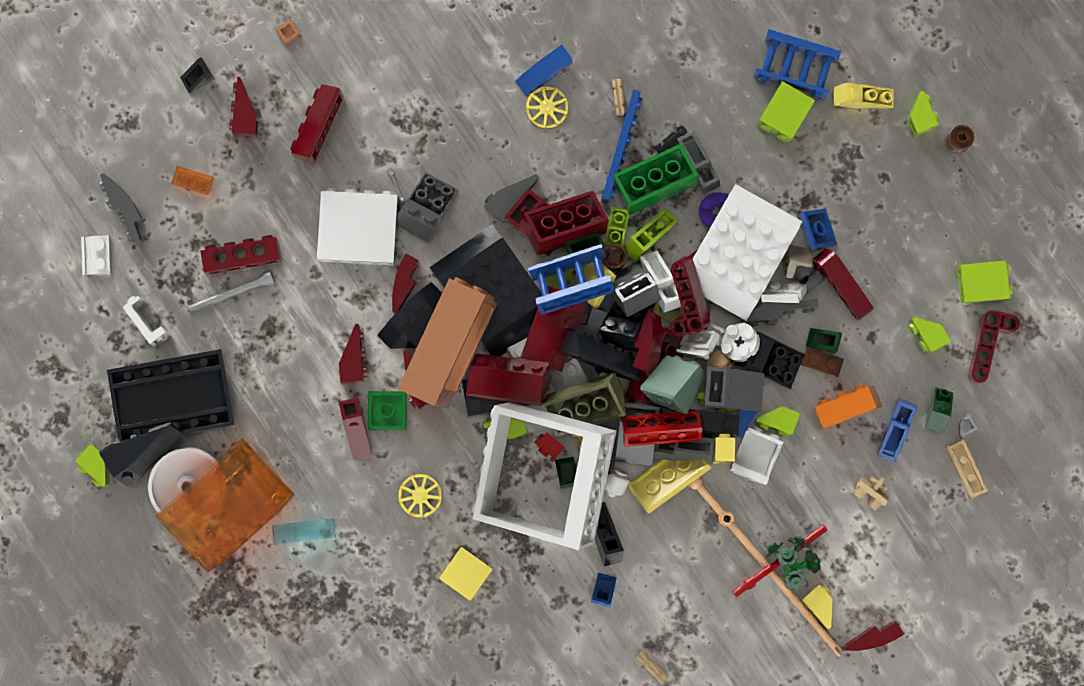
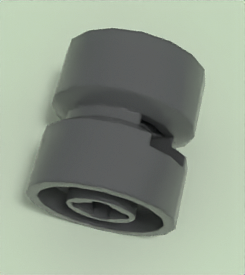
[793,262,826,294]

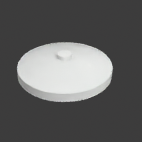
[148,447,226,525]

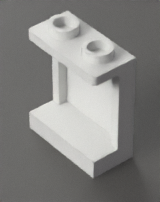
[123,296,172,348]
[729,426,784,486]

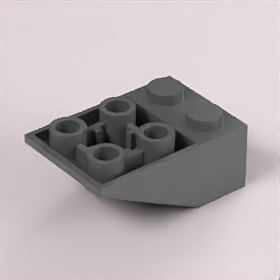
[396,172,458,242]
[610,263,661,317]
[703,366,764,412]
[615,403,660,466]

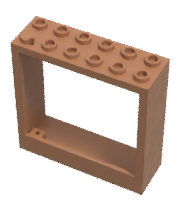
[398,277,498,409]

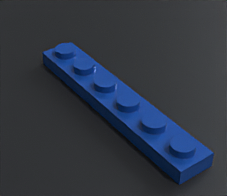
[601,89,643,203]

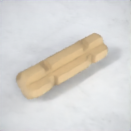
[612,79,627,116]
[636,651,668,684]

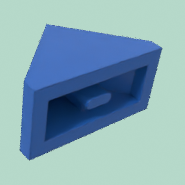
[591,573,617,607]

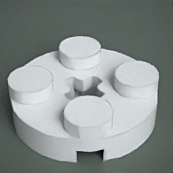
[721,323,760,362]

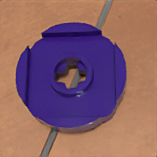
[699,192,729,228]

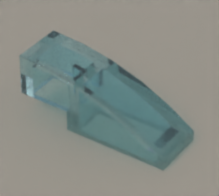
[272,518,336,545]

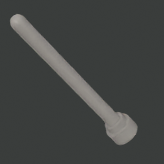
[187,270,276,313]

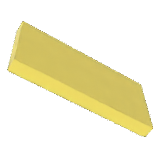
[627,459,711,514]

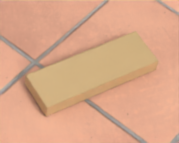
[946,439,989,499]

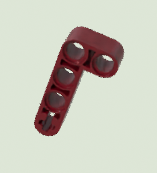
[812,249,874,321]
[670,256,710,336]
[968,310,1020,385]

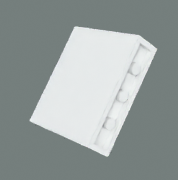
[317,188,399,266]

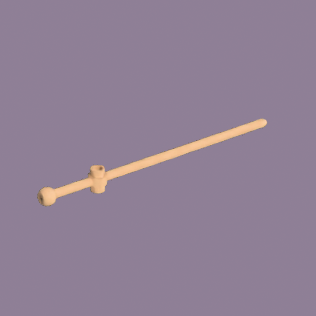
[688,477,843,657]

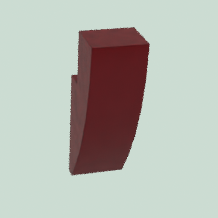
[392,253,420,314]
[633,310,662,374]
[841,621,905,651]

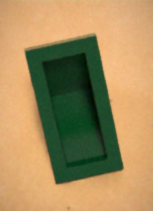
[564,232,606,254]
[806,328,842,354]
[555,456,577,489]

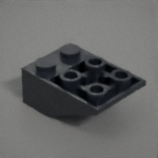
[599,301,655,351]
[734,331,805,389]

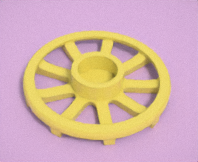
[526,86,568,128]
[399,474,442,518]

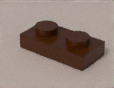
[801,347,844,378]

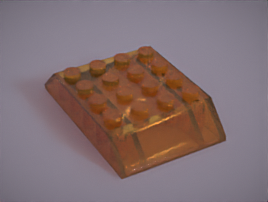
[155,438,294,572]

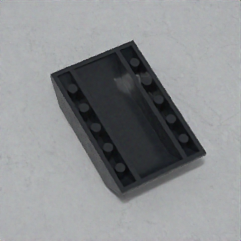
[429,225,542,356]
[107,349,235,442]

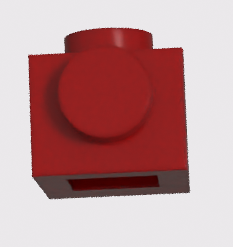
[534,432,565,463]

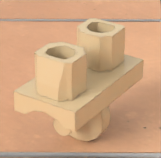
[853,476,889,511]

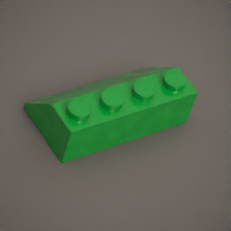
[613,144,699,215]

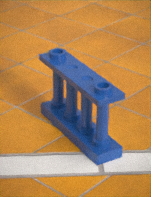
[754,29,841,99]
[528,244,615,315]

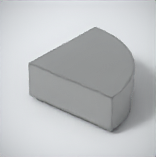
[959,413,979,439]

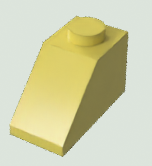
[712,434,735,464]
[800,584,833,629]

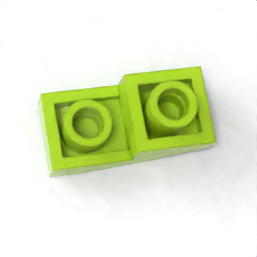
[604,207,629,247]

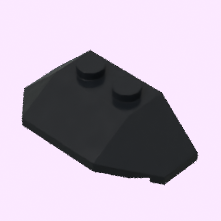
[377,282,442,349]

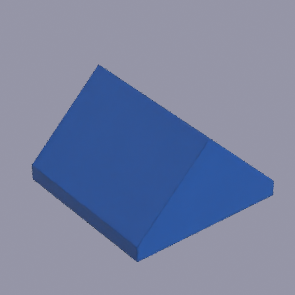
[797,209,837,253]

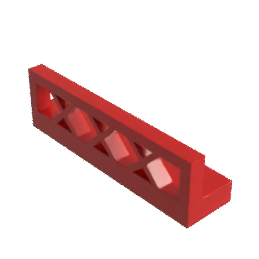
[622,410,702,447]

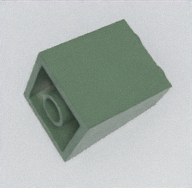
[640,355,706,414]

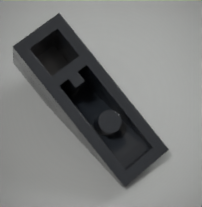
[595,502,624,567]

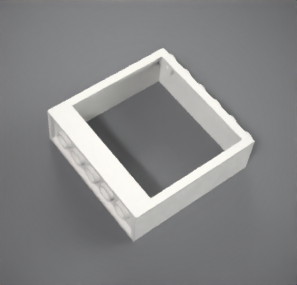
[472,402,616,550]

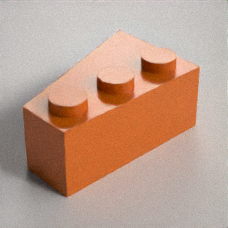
[815,384,883,429]

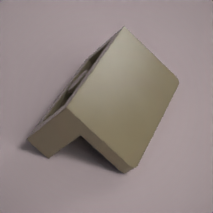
[782,245,813,279]

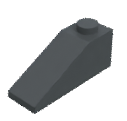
[485,174,539,223]

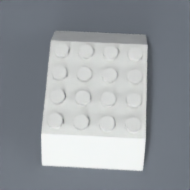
[685,184,802,321]

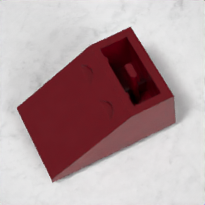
[504,188,554,257]

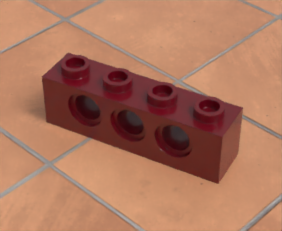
[200,235,282,275]

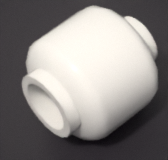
[604,467,630,497]

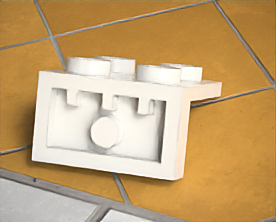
[551,359,599,391]

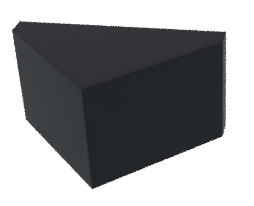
[180,57,215,93]

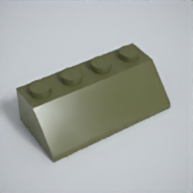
[541,372,626,437]

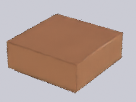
[275,19,301,46]

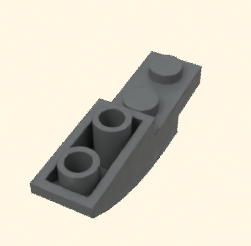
[99,173,144,246]
[741,299,819,327]

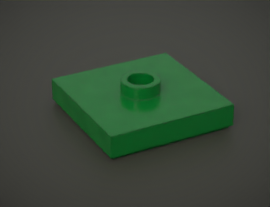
[368,391,407,430]

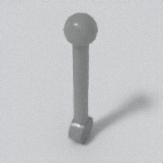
[387,168,407,205]

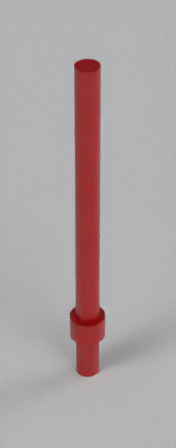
[732,525,828,598]

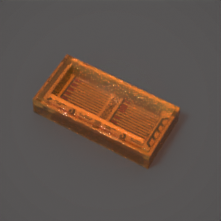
[171,166,214,196]

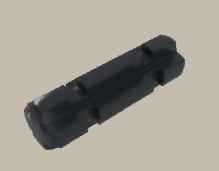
[654,125,688,154]

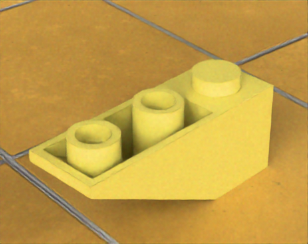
[834,83,894,108]

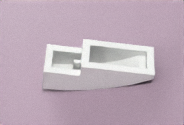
[640,251,681,313]

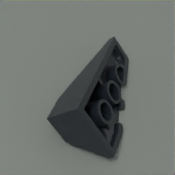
[659,406,740,440]
[99,422,184,487]

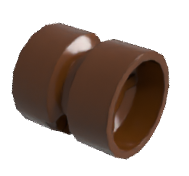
[945,125,975,154]
[601,244,627,272]

